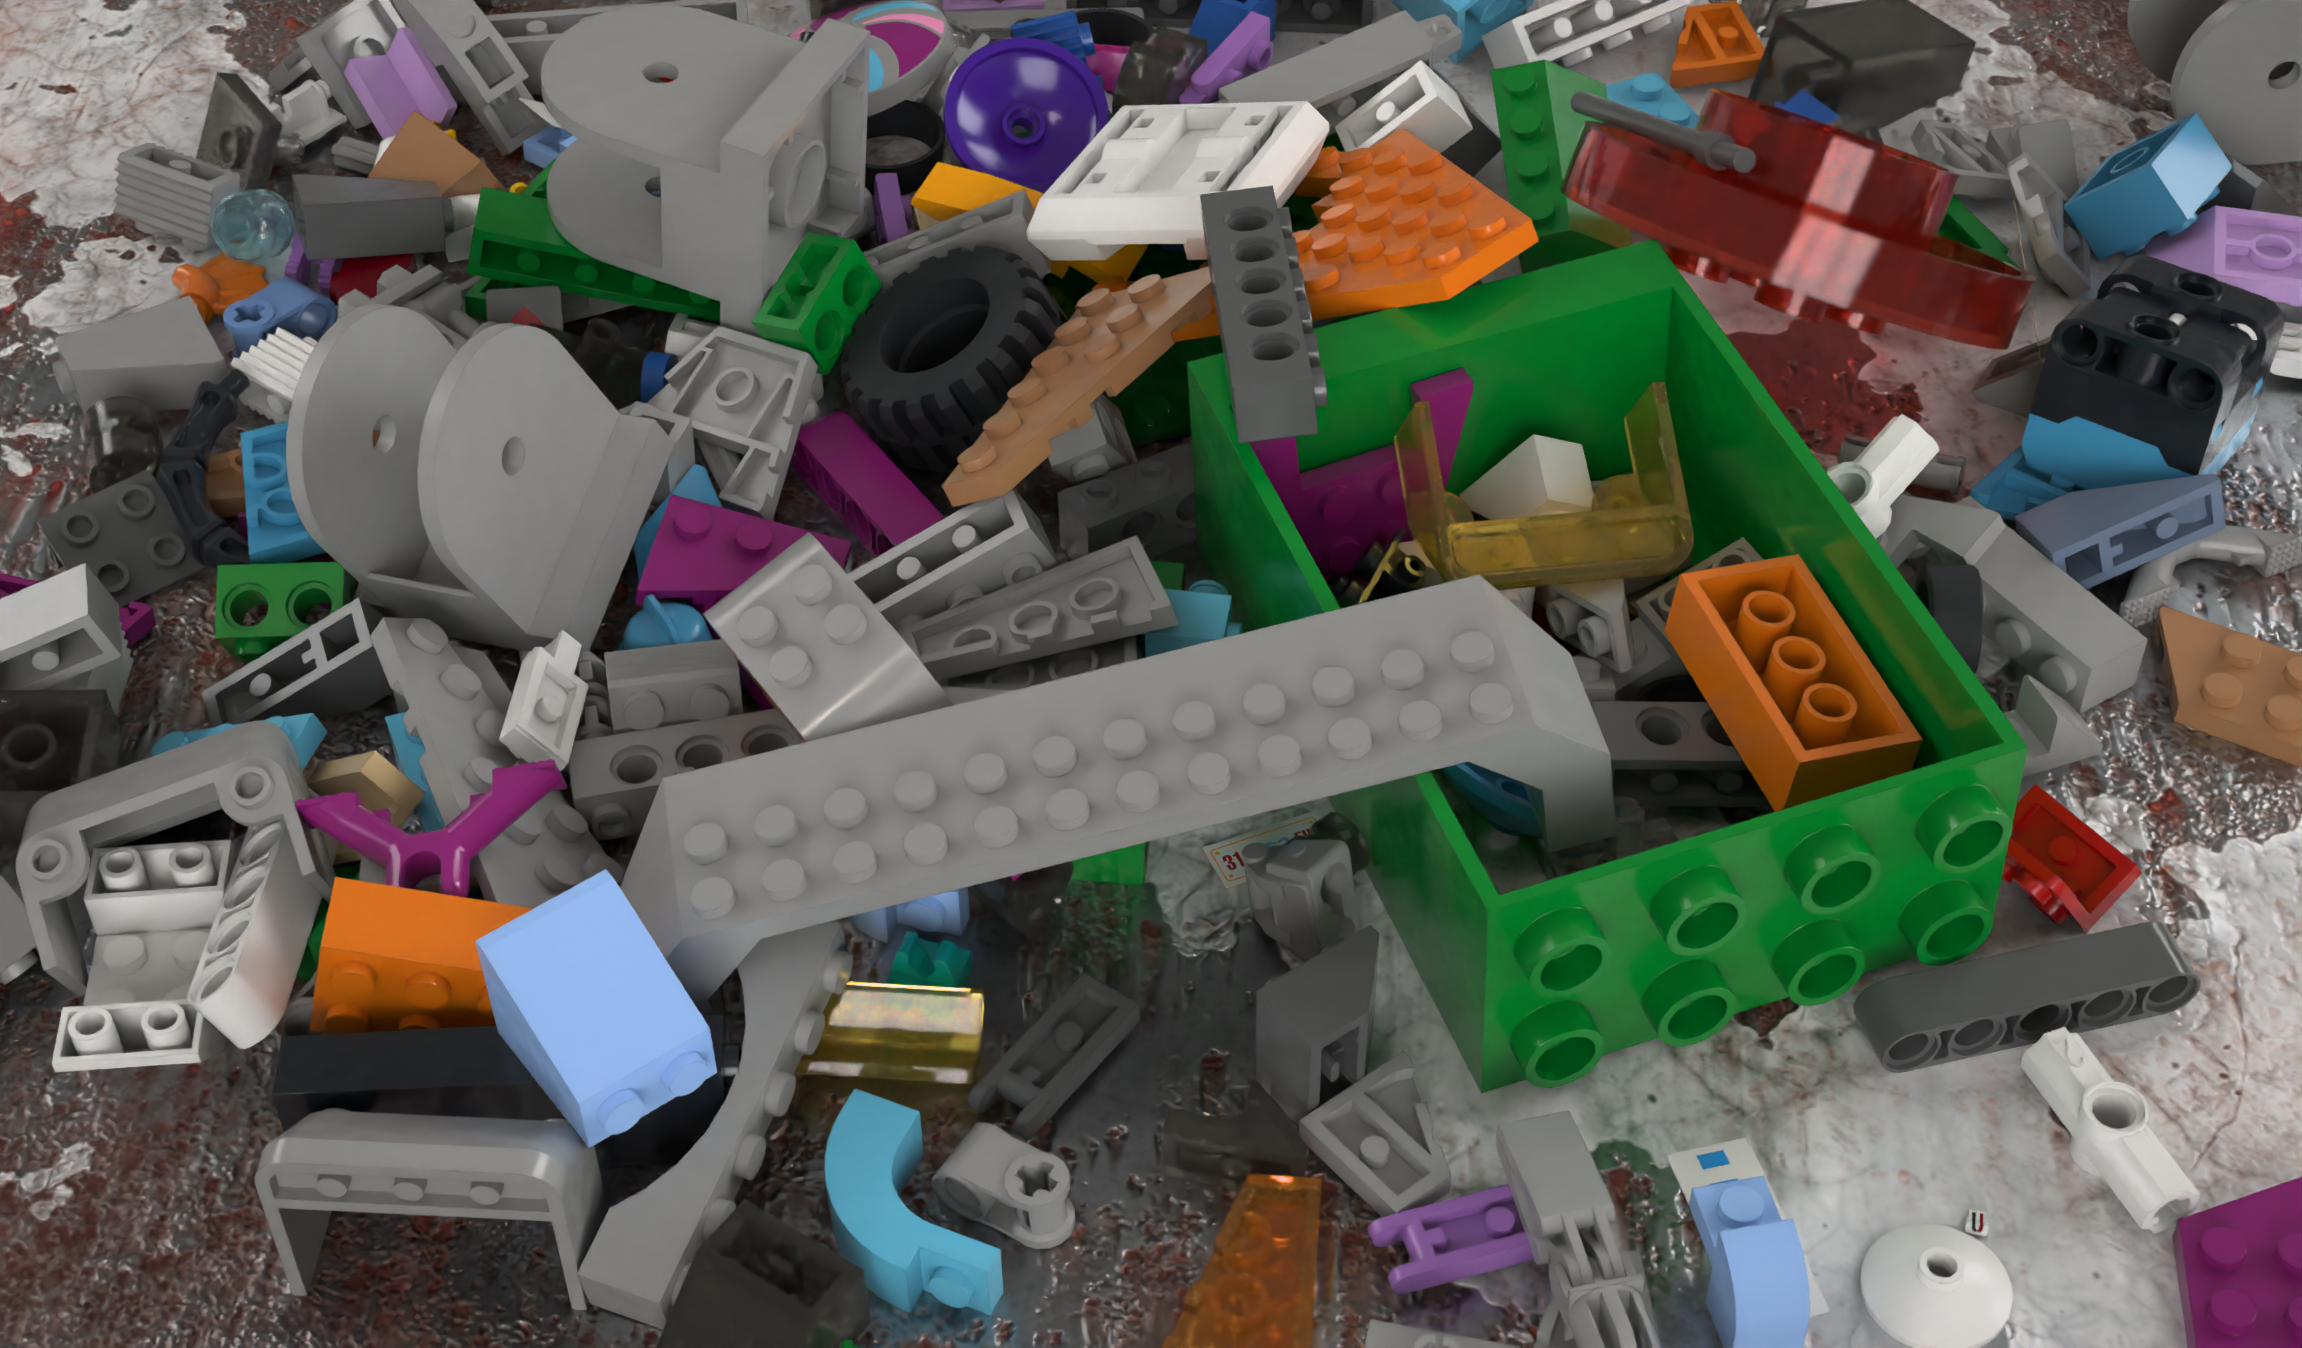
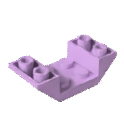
[2144,205,2302,307]

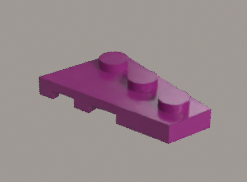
[635,494,851,605]

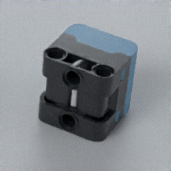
[2022,255,2285,490]

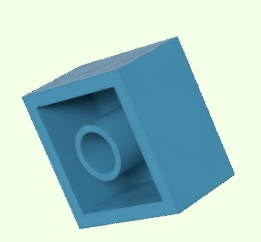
[2063,112,2233,261]

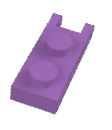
[1368,1184,1534,1295]

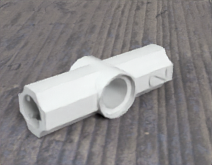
[1827,414,1940,539]
[2020,1027,2200,1234]

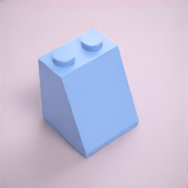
[475,869,717,1148]

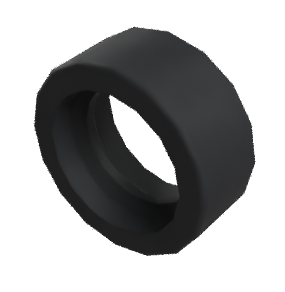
[1914,563,1984,674]

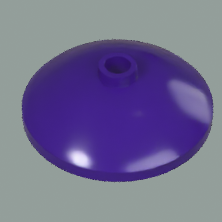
[943,37,1109,193]

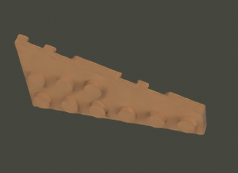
[942,267,1213,507]

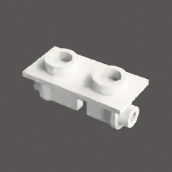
[230,80,347,170]

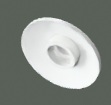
[1859,1224,2013,1348]

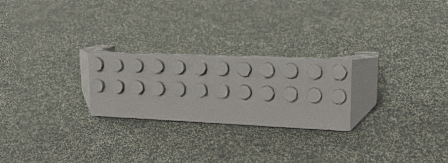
[620,574,1616,1043]

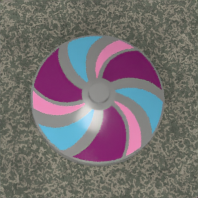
[786,0,954,117]

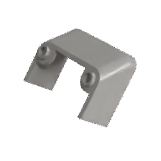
[15,720,336,997]
[254,1108,608,1310]

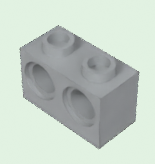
[1048,394,1138,486]

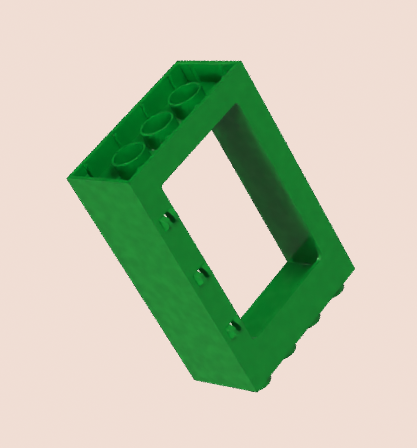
[1187,239,2028,1094]

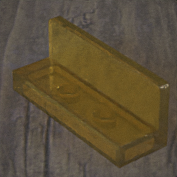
[794,982,984,1083]

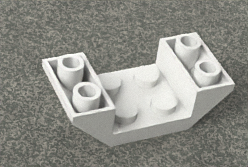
[52,839,235,1072]

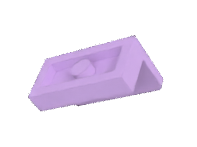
[344,27,457,140]

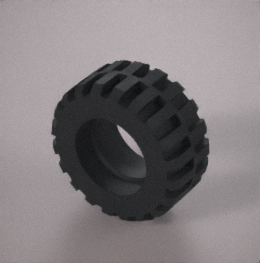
[841,246,1069,472]

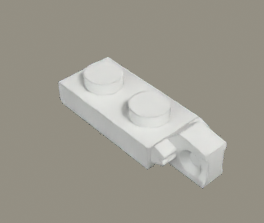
[499,630,589,771]

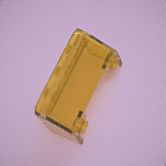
[1394,382,1694,590]

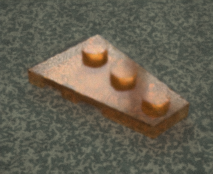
[1161,1174,1322,1348]

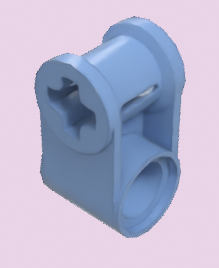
[223,277,337,359]

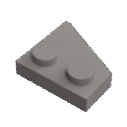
[2007,152,2091,299]

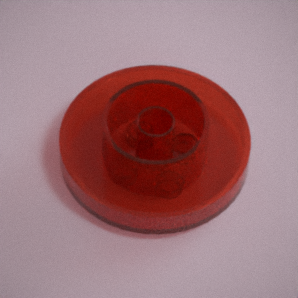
[1560,88,2036,350]

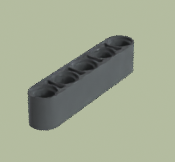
[1853,921,2201,1073]

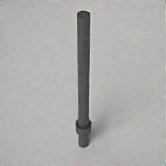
[1570,91,1756,173]

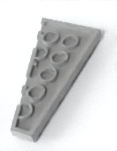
[370,617,625,908]

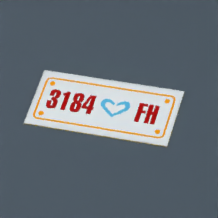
[1202,810,1334,889]

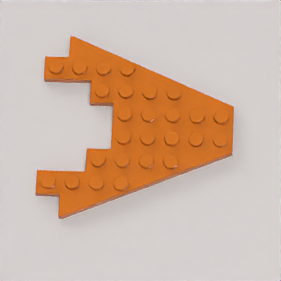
[1075,129,1539,342]

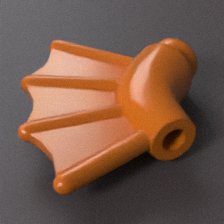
[172,248,270,324]

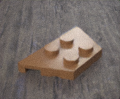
[2154,605,2302,767]

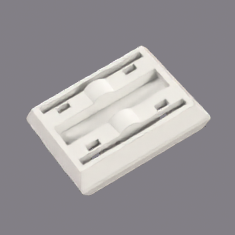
[1026,101,1329,261]

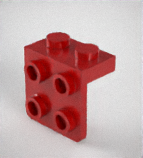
[2001,784,2142,933]

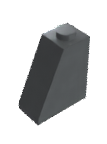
[292,174,454,260]

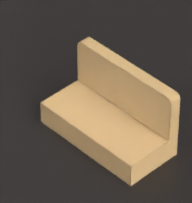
[306,750,426,865]

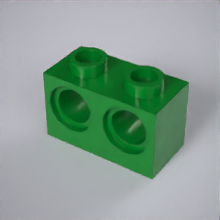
[752,232,882,375]
[215,562,358,663]

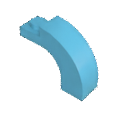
[824,1088,1004,1316]

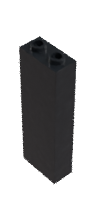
[272,1014,742,1168]

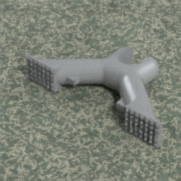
[2118,525,2302,629]

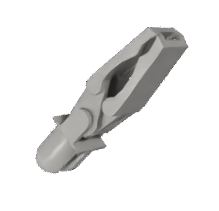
[1496,1110,1662,1348]

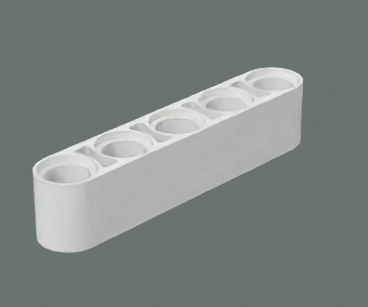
[187,794,340,1049]

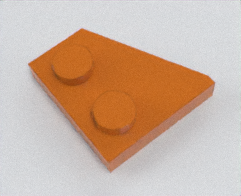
[1670,0,1770,88]

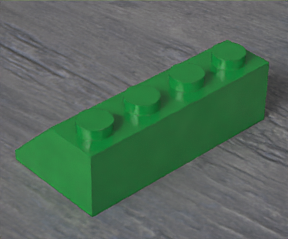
[1490,59,1632,273]

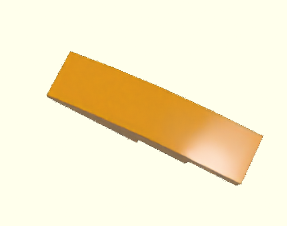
[910,162,1148,283]

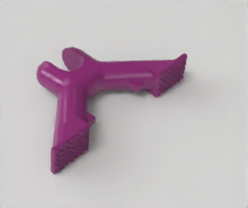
[295,759,567,898]

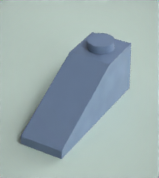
[2014,473,2226,589]

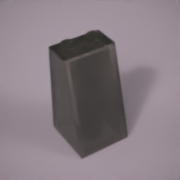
[1744,0,1977,148]

